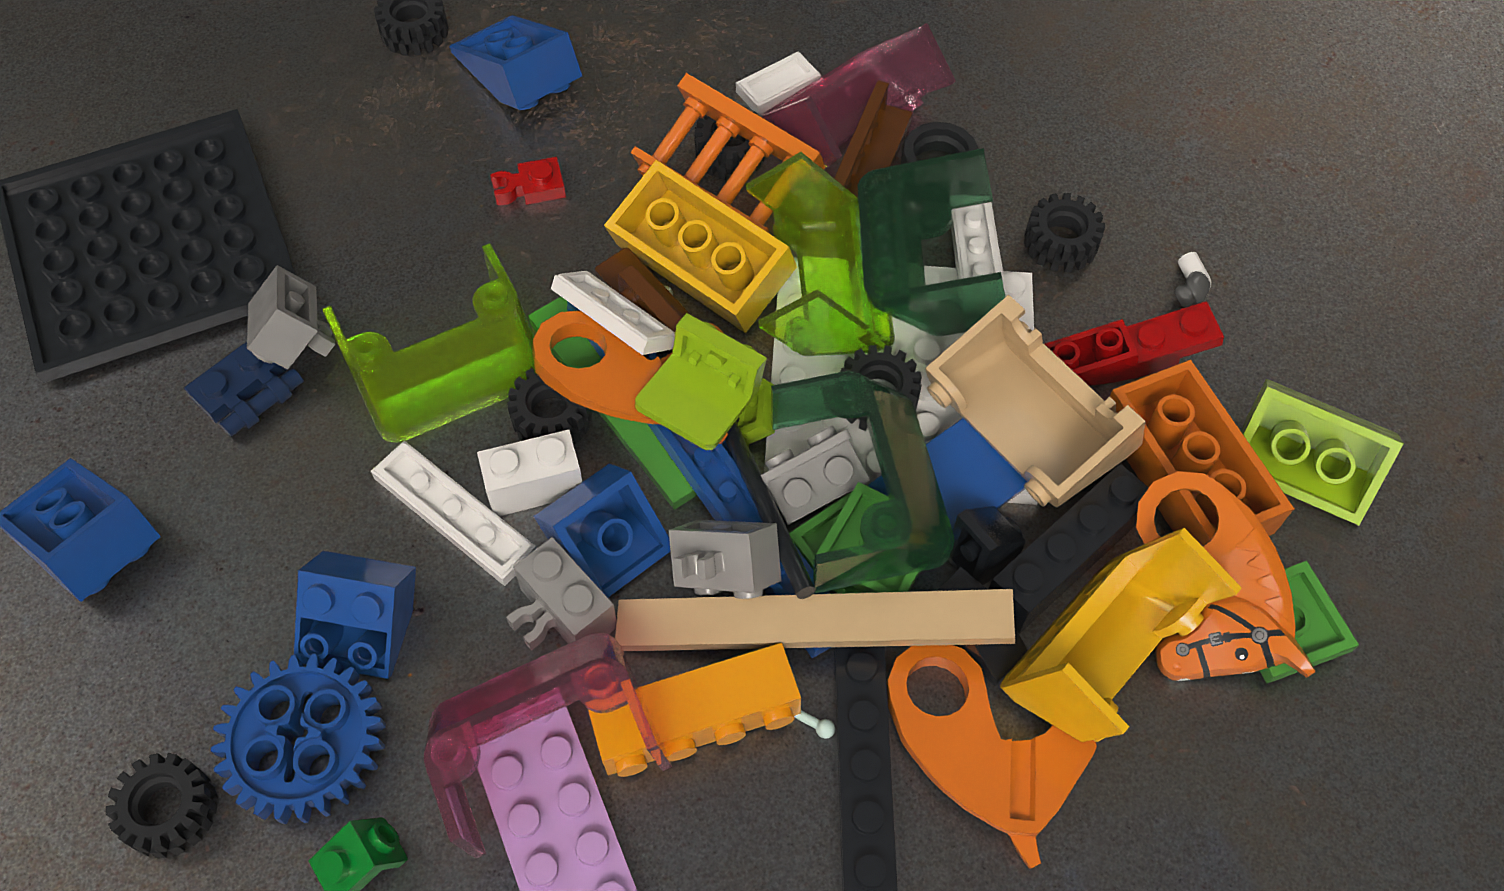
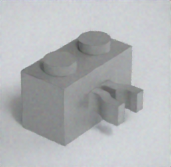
[247,265,335,369]
[669,520,782,599]
[506,537,617,657]

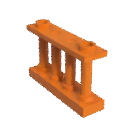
[630,73,825,234]

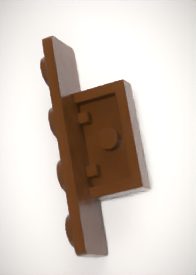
[595,248,690,354]

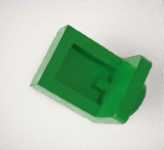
[308,817,408,891]

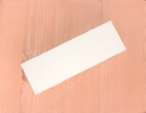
[551,270,675,355]

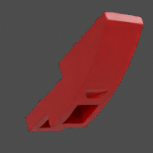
[1044,301,1224,386]

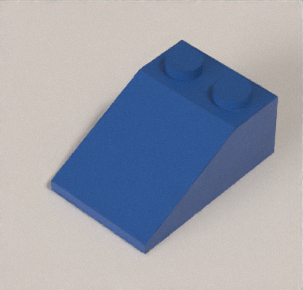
[449,15,582,110]
[0,458,161,602]

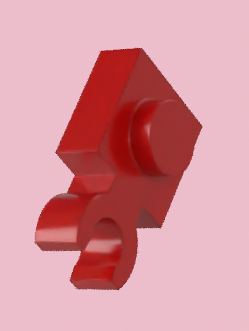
[490,156,566,205]

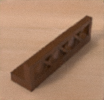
[821,80,913,244]

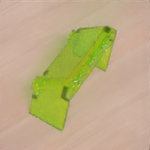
[746,152,895,356]
[322,243,537,443]

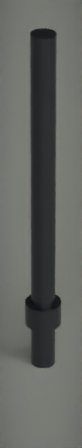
[725,418,815,599]

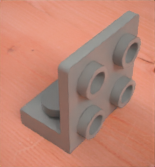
[760,426,870,525]

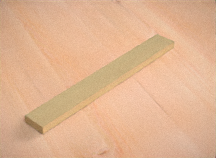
[614,589,1015,651]

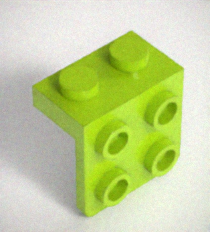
[635,313,767,450]

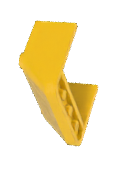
[1000,528,1242,742]

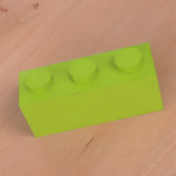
[1241,379,1404,526]

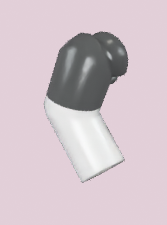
[1174,252,1211,308]

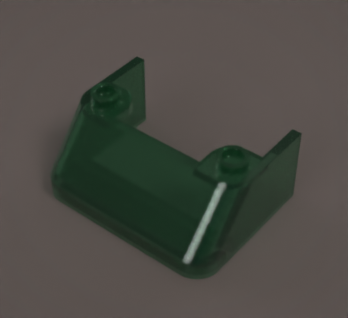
[858,148,1006,336]
[771,371,954,593]

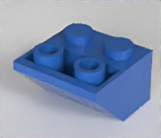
[294,551,416,679]

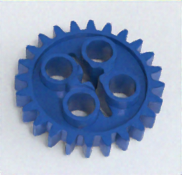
[211,654,386,824]

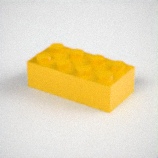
[604,160,797,333]

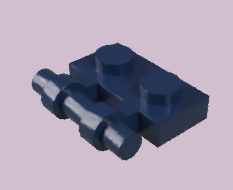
[184,341,304,437]

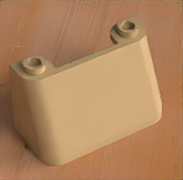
[925,295,1146,507]

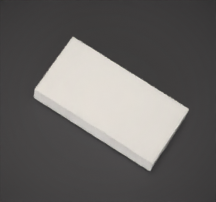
[736,51,821,115]

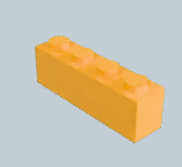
[586,643,801,777]

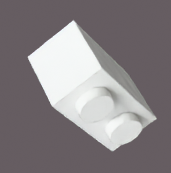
[477,430,582,517]

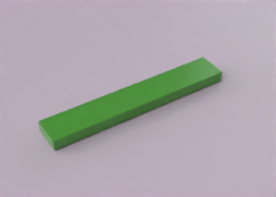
[528,297,697,510]

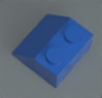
[533,463,671,598]

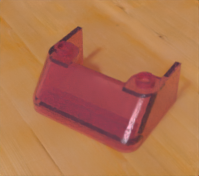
[760,23,956,168]
[424,633,672,859]

